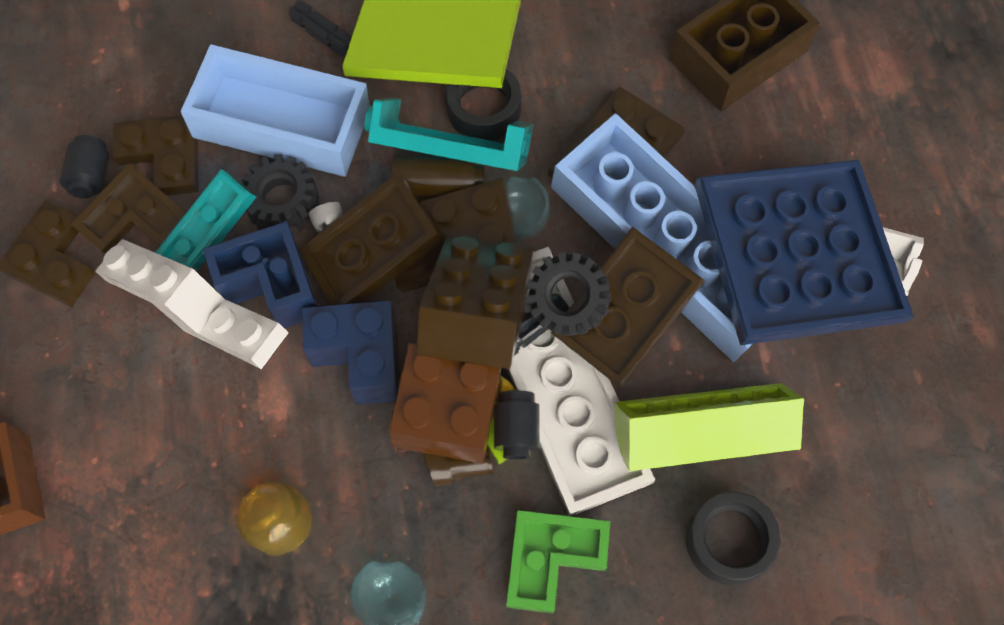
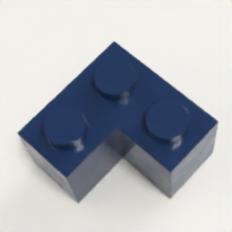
[203,222,318,328]
[302,301,400,405]

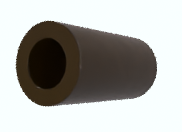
[391,156,484,198]

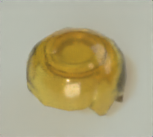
[235,481,313,556]

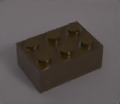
[669,0,820,112]
[417,236,533,369]

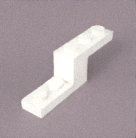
[95,239,288,369]

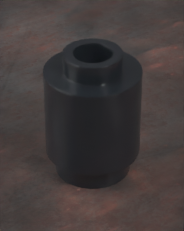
[60,135,109,198]
[494,390,540,460]

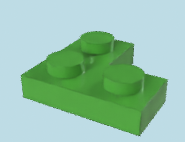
[507,510,610,614]

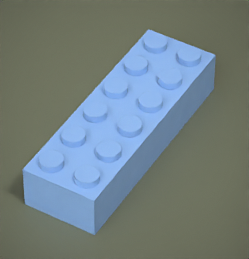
[551,113,752,362]

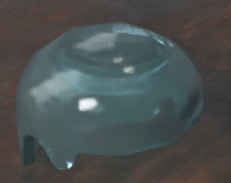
[506,176,551,240]
[350,561,427,625]

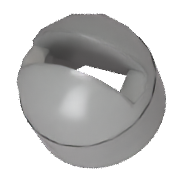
[309,202,344,233]

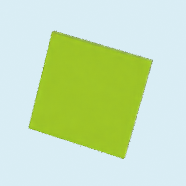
[342,0,521,88]

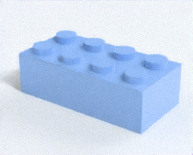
[181,44,370,177]

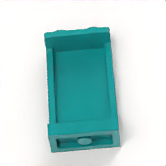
[364,97,534,171]

